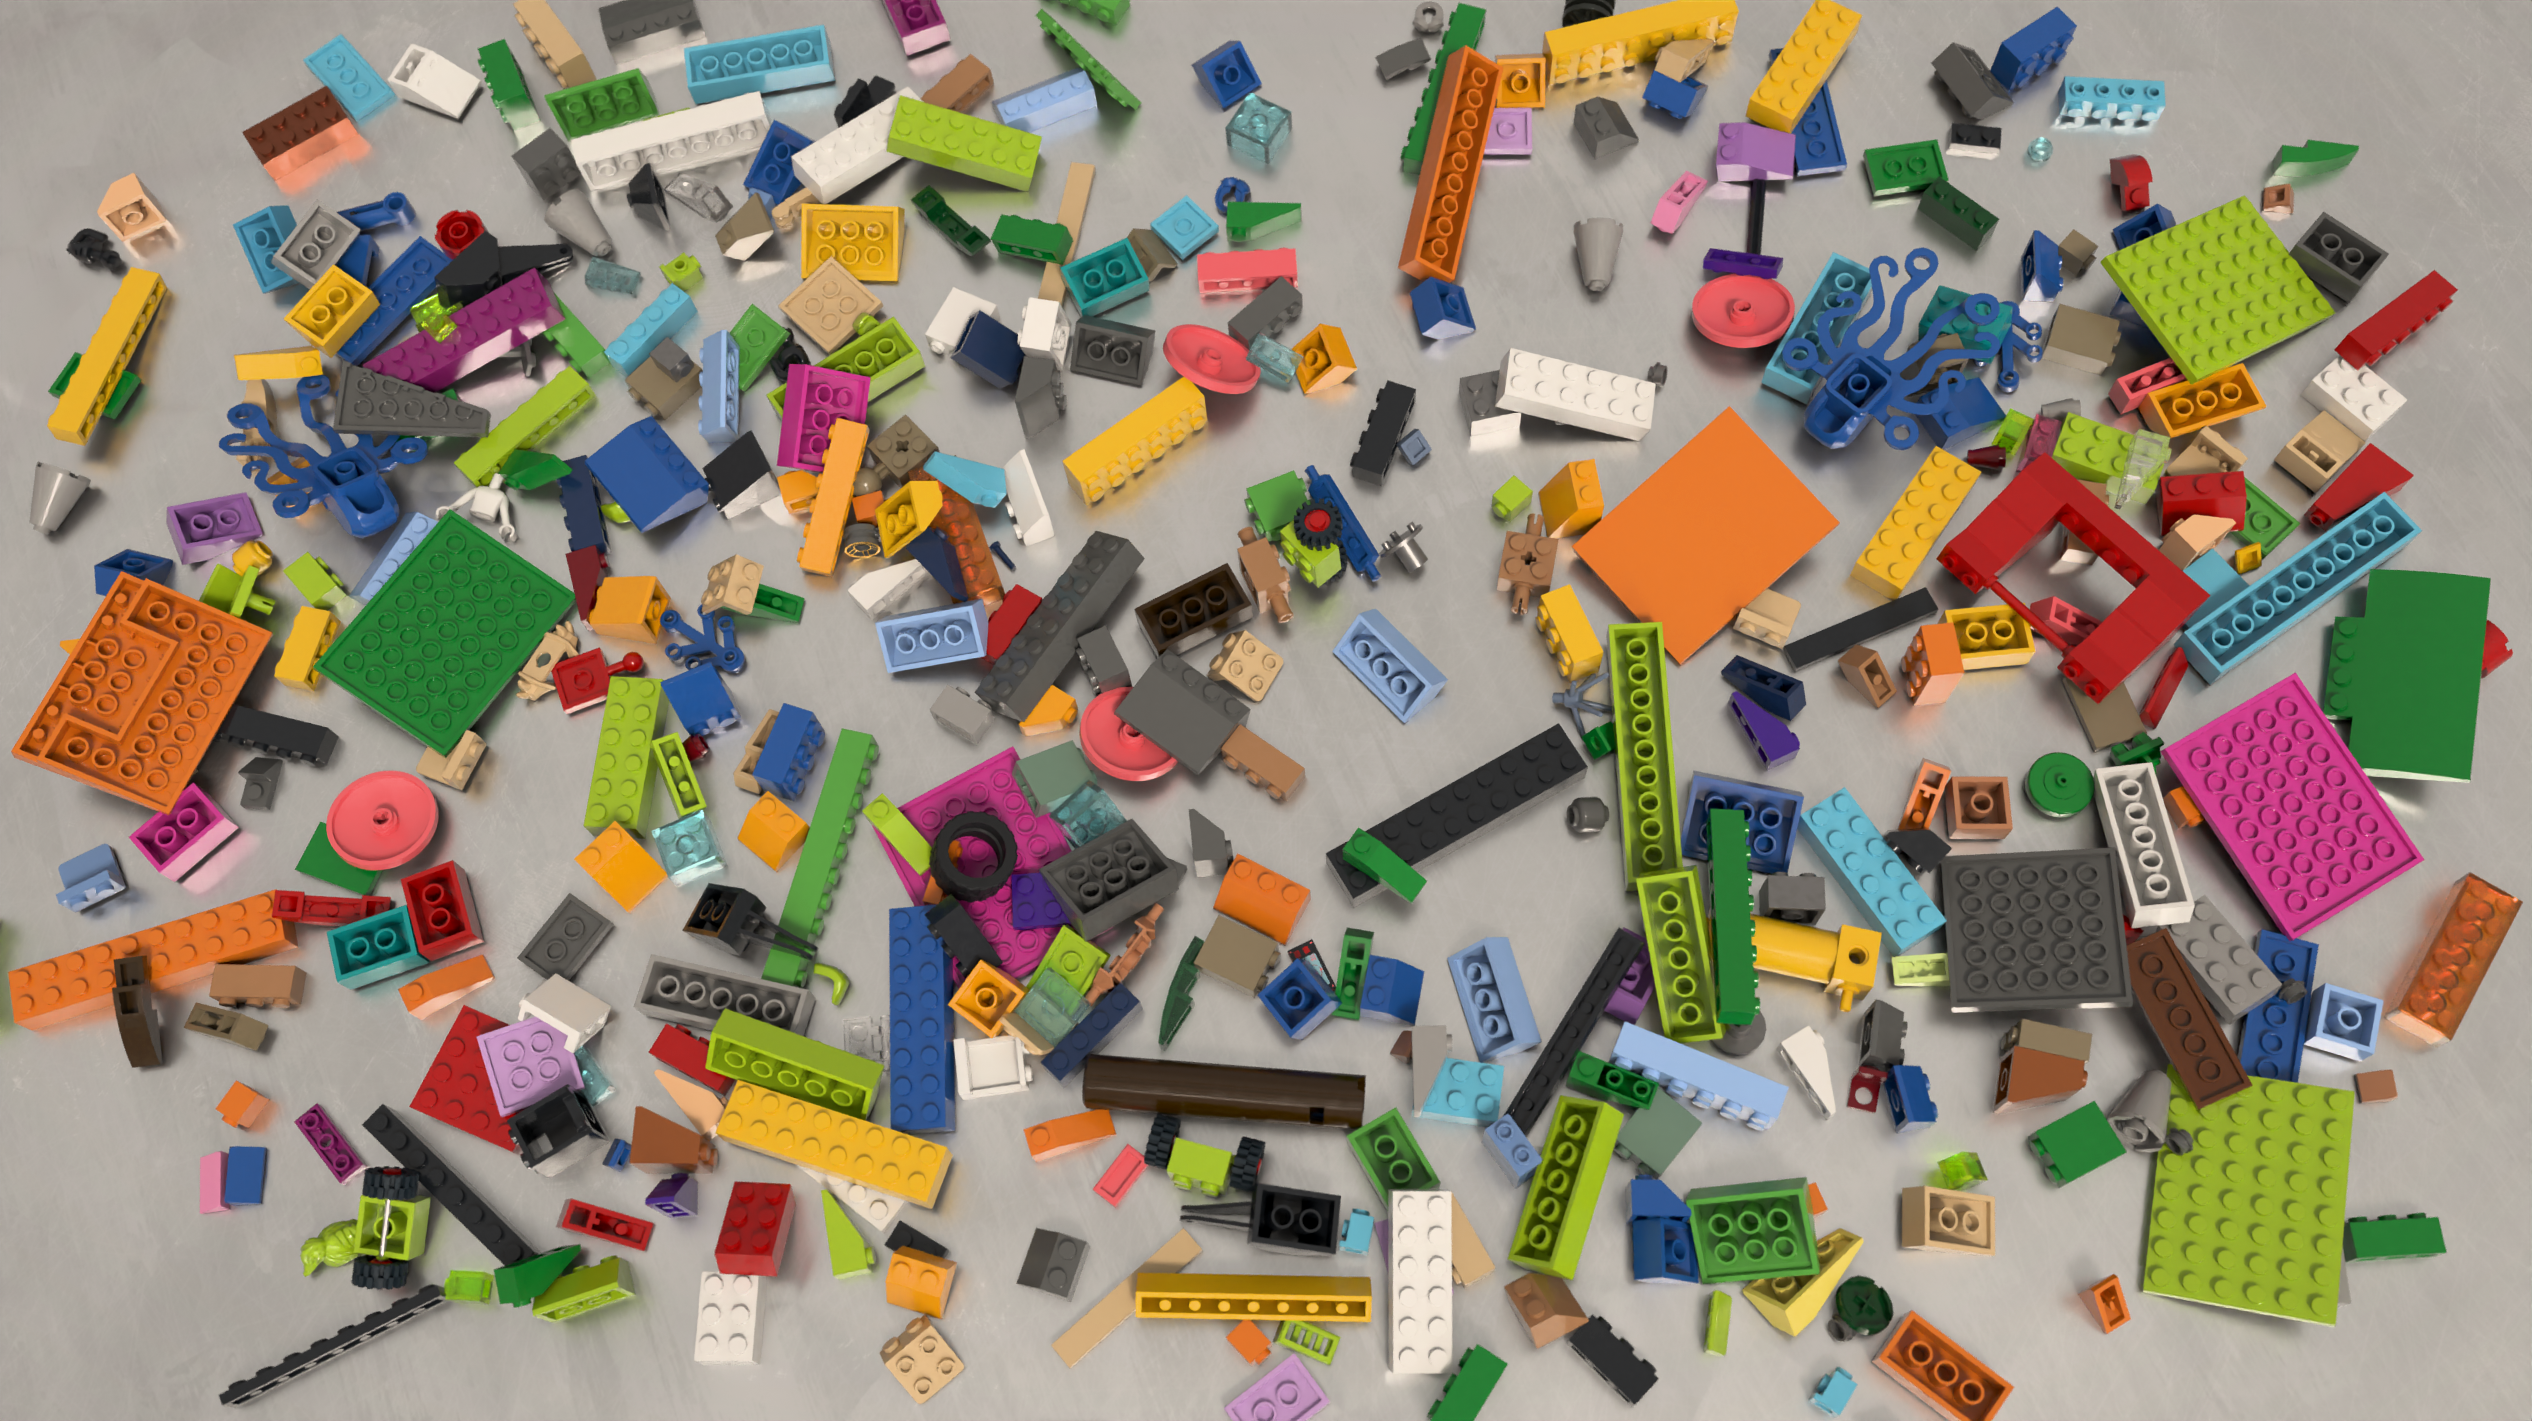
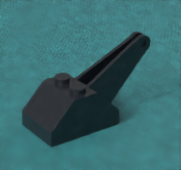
[434,231,573,313]
[682,883,819,961]
[1180,1183,1341,1256]

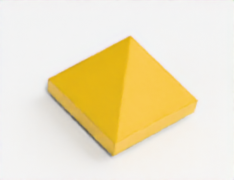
[2235,542,2262,575]

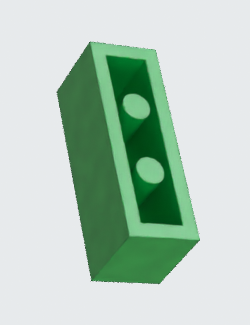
[991,214,1074,265]
[2342,1213,2447,1262]

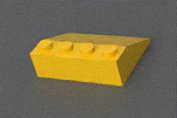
[801,204,905,281]

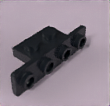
[834,75,895,128]

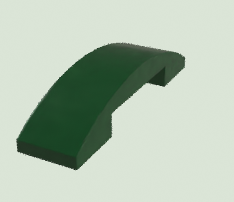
[911,185,991,256]

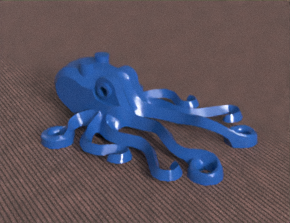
[1782,247,2000,450]
[219,375,428,539]

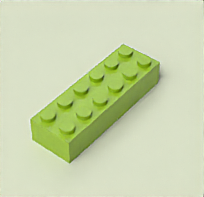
[886,95,1042,192]
[766,316,925,421]
[583,676,669,839]
[1636,865,1727,1043]
[705,1008,884,1121]
[1508,1095,1624,1280]

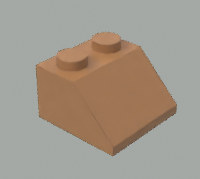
[1504,1273,1589,1349]

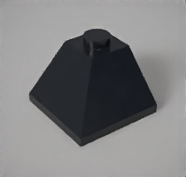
[627,163,671,231]

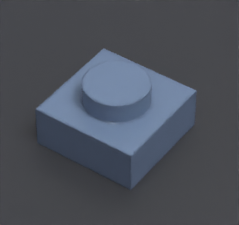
[1396,429,1432,465]

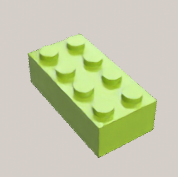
[2049,412,2170,504]

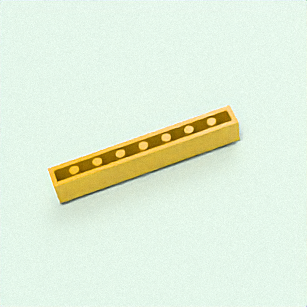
[47,267,167,446]
[1136,1272,1372,1322]

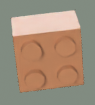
[1944,776,2013,839]

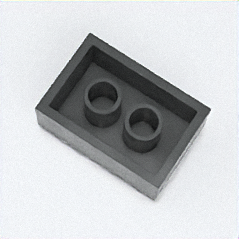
[2288,212,2389,303]

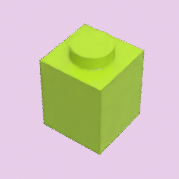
[1491,475,1533,522]

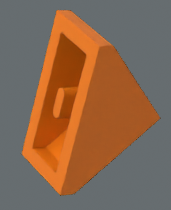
[2078,1274,2131,1334]

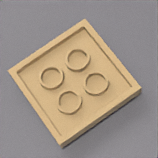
[778,256,883,355]

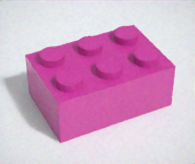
[129,782,239,882]

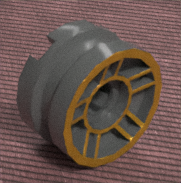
[843,523,881,558]

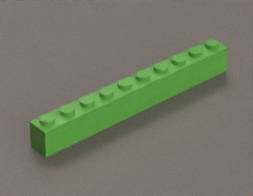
[761,728,879,988]

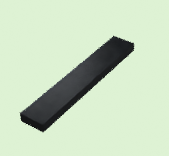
[1783,587,1938,672]

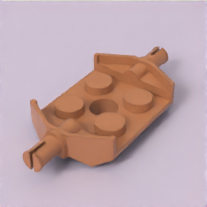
[1082,903,1164,1007]

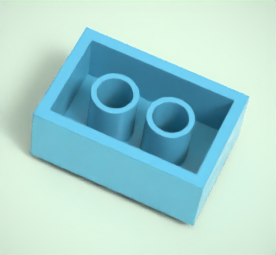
[1412,1058,1504,1127]

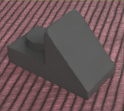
[238,757,283,810]

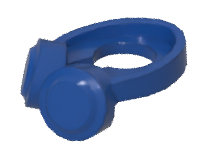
[1215,177,1251,214]

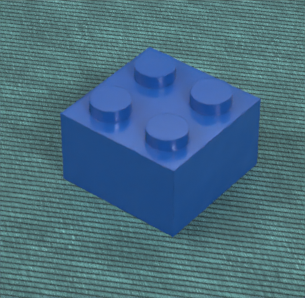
[1257,958,1342,1040]

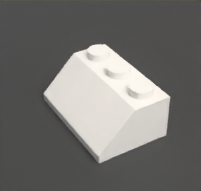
[1002,449,1055,546]

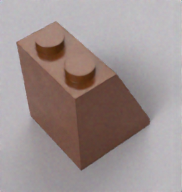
[1993,1046,2088,1114]
[630,1106,718,1174]

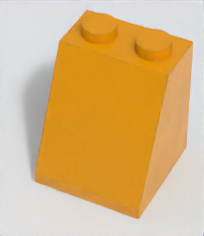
[1538,459,1604,539]
[589,576,671,644]
[574,821,669,913]

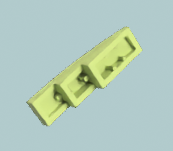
[1892,953,1950,986]

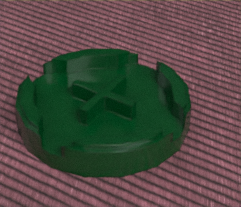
[1835,1275,1894,1335]

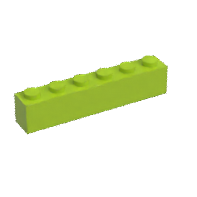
[454,366,596,487]

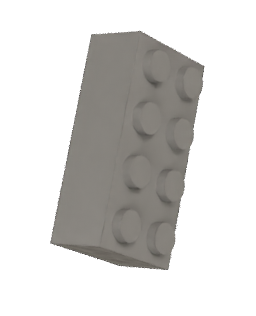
[2156,895,2282,1025]

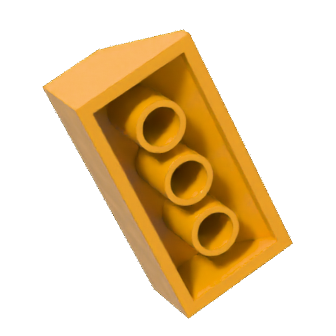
[2138,363,2266,439]

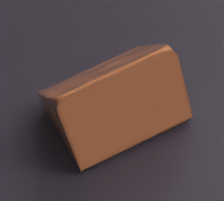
[2263,183,2294,214]
[1390,1030,1412,1064]
[2355,1070,2398,1103]

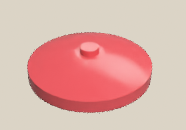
[1692,274,1795,348]
[1163,324,1261,394]
[1079,687,1178,781]
[326,771,439,870]

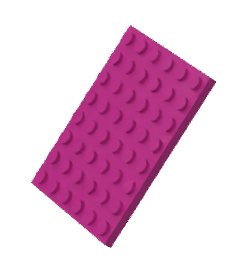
[2160,672,2424,941]
[871,746,1114,989]

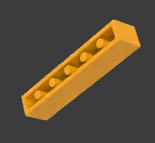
[797,418,870,577]

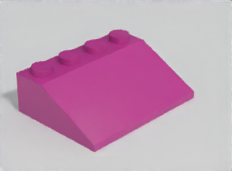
[777,364,871,473]

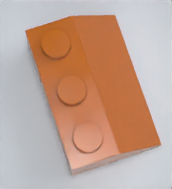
[1213,853,1311,946]

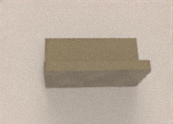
[1127,228,1177,282]

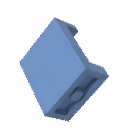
[1482,1114,1542,1189]

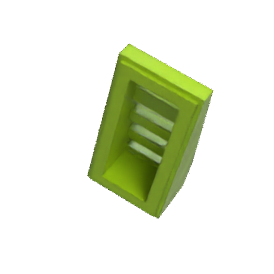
[1273,1320,1340,1365]

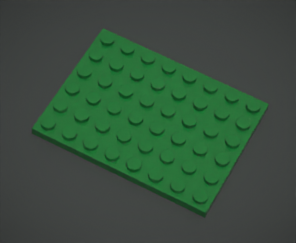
[313,509,576,759]

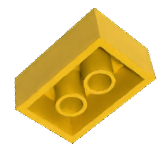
[1535,584,1604,683]
[1938,603,2036,670]

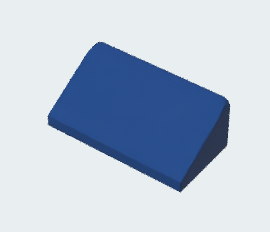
[224,1146,266,1206]

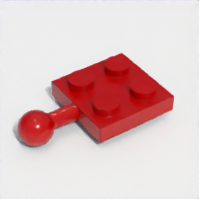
[551,647,644,714]

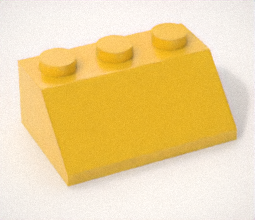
[284,264,380,358]
[875,481,943,558]

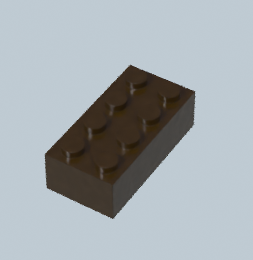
[1134,563,1253,658]

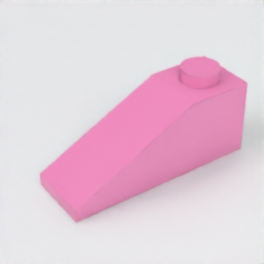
[1650,171,1708,234]

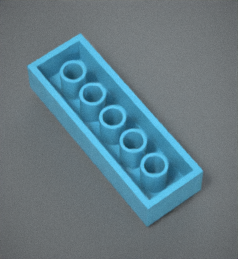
[684,25,835,104]
[1761,252,1872,404]
[1797,787,1947,957]

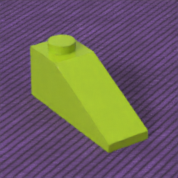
[862,793,932,876]
[821,1189,876,1280]

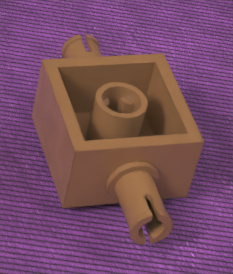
[1497,513,1559,615]
[1237,527,1294,623]

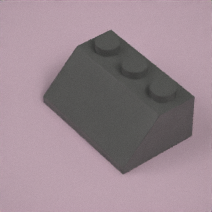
[1931,42,2014,120]
[1070,315,1156,385]
[1015,356,1067,438]

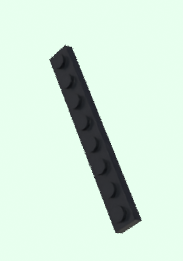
[1503,928,1645,1137]
[219,1284,451,1408]

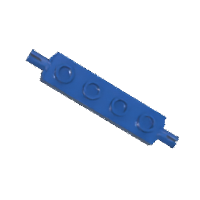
[1305,465,1381,582]

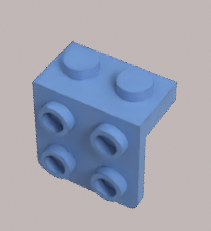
[56,844,126,913]

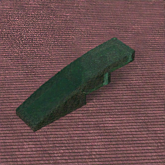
[1158,936,1204,1051]

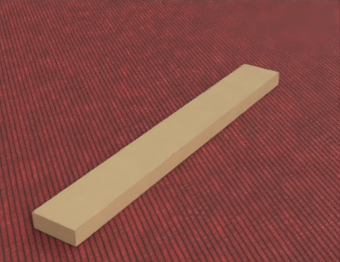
[1038,162,1096,307]

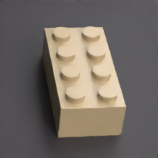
[513,0,597,89]

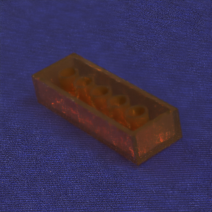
[908,455,1005,606]
[2384,872,2523,1048]

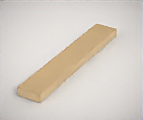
[1051,1228,1203,1369]

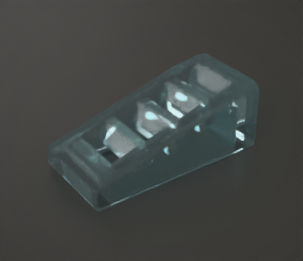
[584,257,641,294]

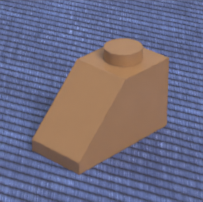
[1838,644,1897,708]

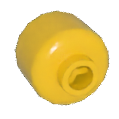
[232,540,273,578]

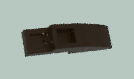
[112,955,163,1068]

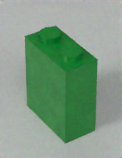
[2028,1101,2127,1188]

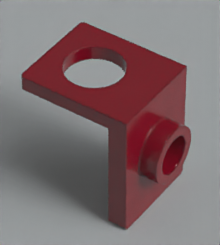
[1847,1066,1888,1113]

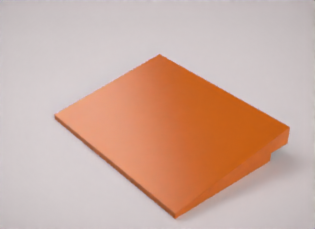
[1572,406,1840,665]
[11,571,273,816]

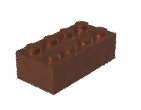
[242,85,358,181]

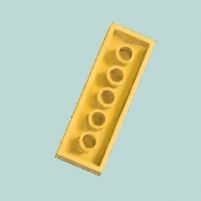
[1745,0,1862,134]
[1062,377,1207,505]
[1850,446,1981,601]

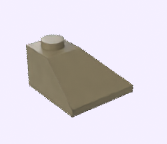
[715,192,775,261]

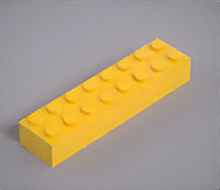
[1542,0,1739,85]
[715,1080,953,1209]

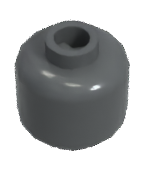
[1567,797,1609,833]

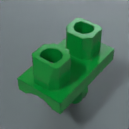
[2110,732,2164,774]

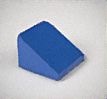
[603,1139,631,1172]

